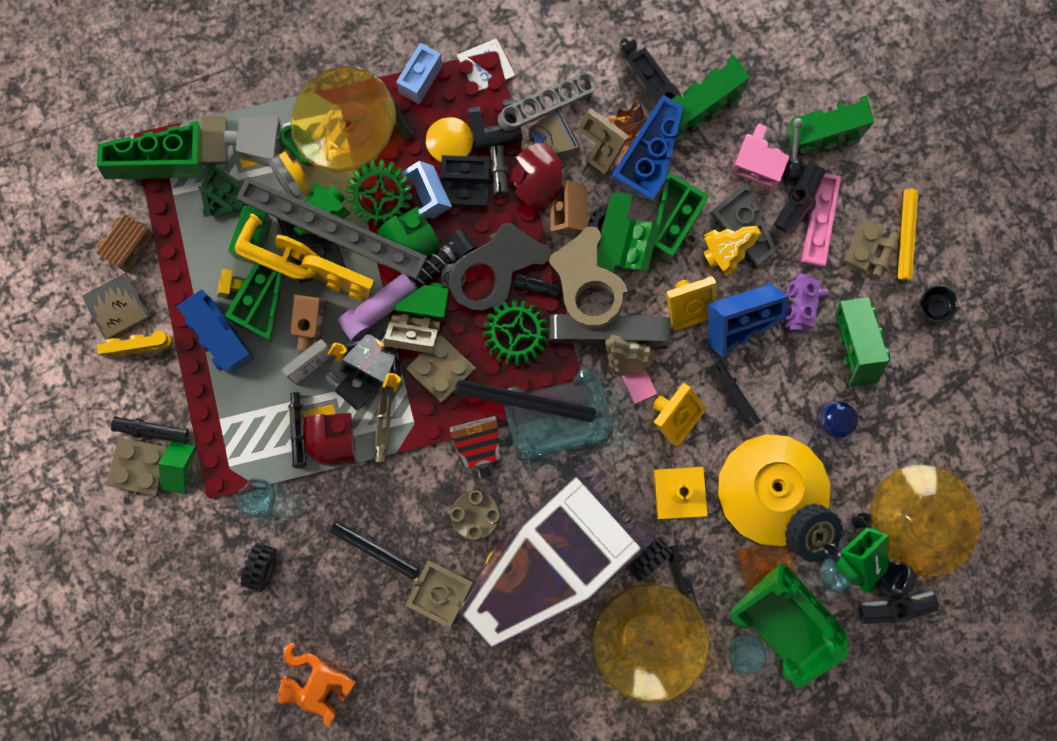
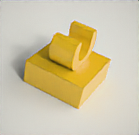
[217,269,243,298]

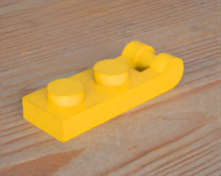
[97,330,173,358]

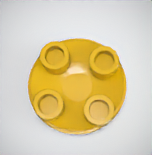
[426,118,473,163]

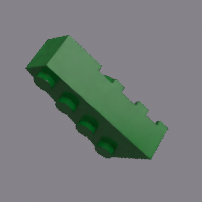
[671,54,750,142]

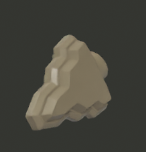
[606,335,657,376]

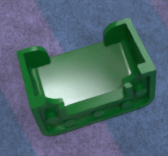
[730,563,848,689]

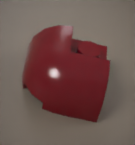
[508,143,564,211]
[303,413,357,466]

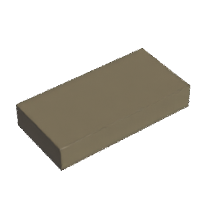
[201,116,228,165]

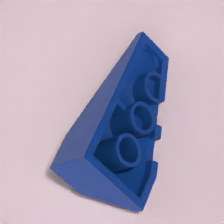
[611,95,683,201]

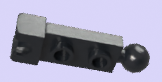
[619,36,681,106]

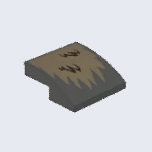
[82,273,150,340]

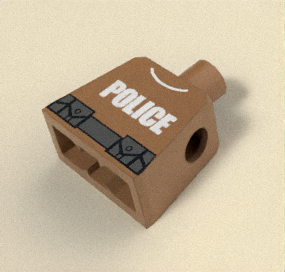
[291,295,328,351]

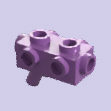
[783,274,829,334]

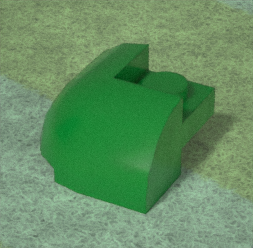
[377,206,442,260]

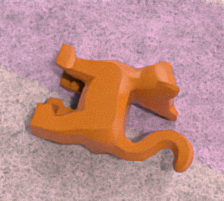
[277,643,355,726]

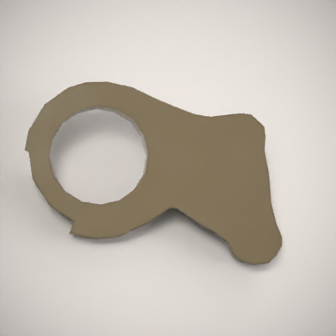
[549,227,628,330]

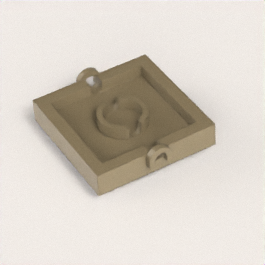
[406,335,476,404]
[106,437,168,496]
[405,560,473,629]

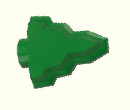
[294,181,350,236]

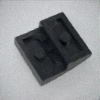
[440,155,490,209]

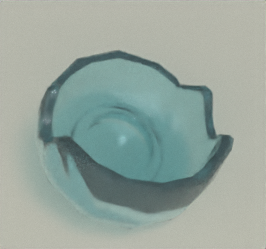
[238,478,276,518]
[820,552,850,594]
[728,634,767,674]

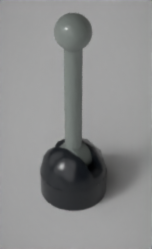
[784,118,803,177]

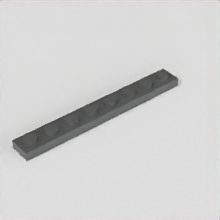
[236,177,427,280]

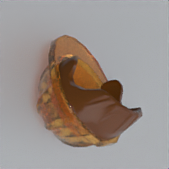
[605,102,647,141]

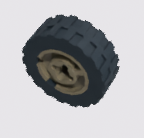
[785,504,843,562]

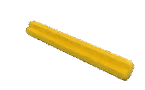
[898,189,918,281]

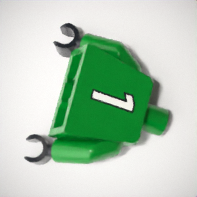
[818,512,889,593]

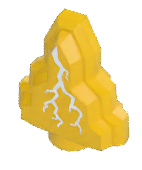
[704,226,762,276]

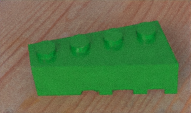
[97,121,203,180]

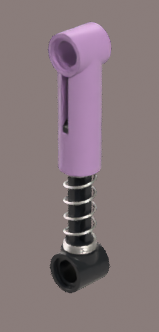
[337,228,478,341]

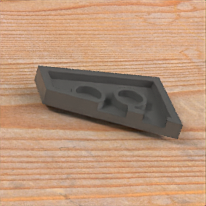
[710,182,776,267]

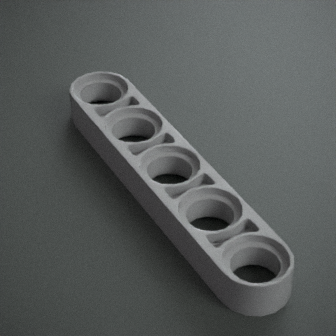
[498,73,597,131]

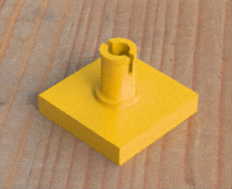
[666,276,718,332]
[653,383,707,447]
[653,467,708,520]

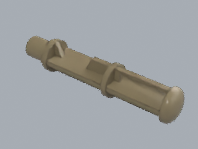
[374,386,393,463]

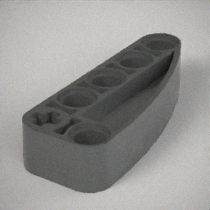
[549,314,670,349]

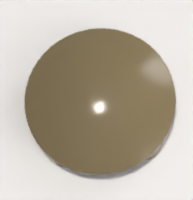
[450,490,500,541]

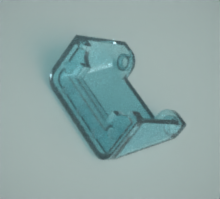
[503,369,613,461]

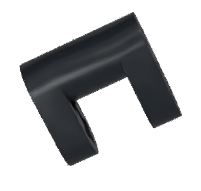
[467,98,523,151]

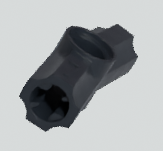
[773,163,826,235]
[857,590,939,624]

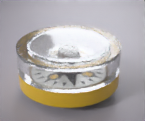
[269,152,310,200]

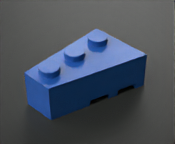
[708,284,787,358]
[177,289,254,375]

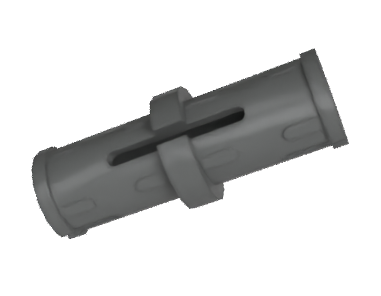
[489,146,509,196]

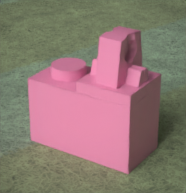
[731,124,789,189]

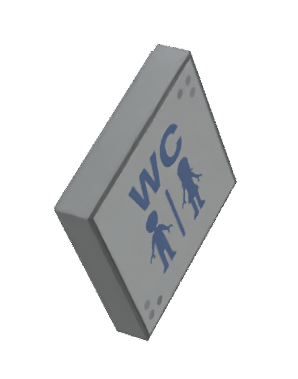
[282,339,334,384]

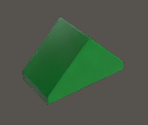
[159,441,196,494]

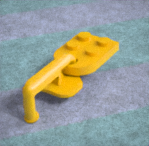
[235,214,374,302]

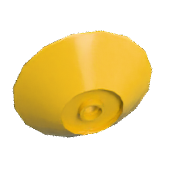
[718,434,830,546]

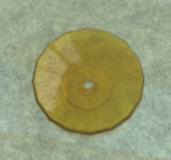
[290,66,395,173]
[870,464,981,577]
[592,583,710,703]

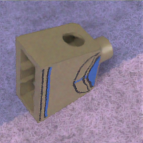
[520,107,580,160]

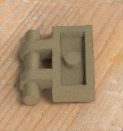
[842,219,900,278]
[384,313,441,354]

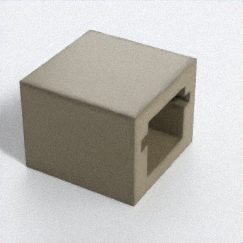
[683,232,699,249]

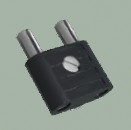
[325,373,377,411]

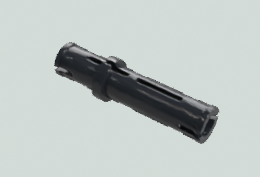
[708,360,762,429]
[111,416,189,444]

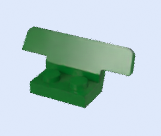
[597,192,659,273]

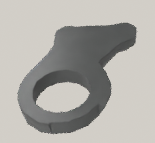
[449,223,551,310]

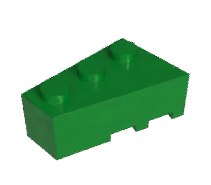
[652,172,709,263]
[225,263,284,343]

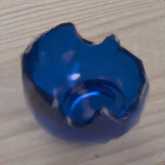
[818,401,858,438]

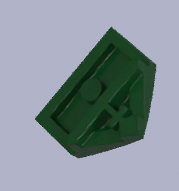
[198,165,246,217]

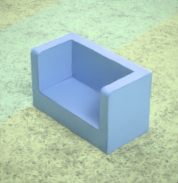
[396,43,443,104]
[401,161,452,219]

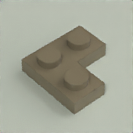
[577,108,629,174]

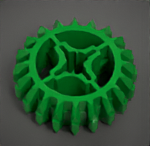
[346,160,412,226]
[483,300,549,366]

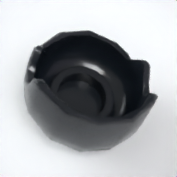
[919,285,958,323]
[875,560,916,599]

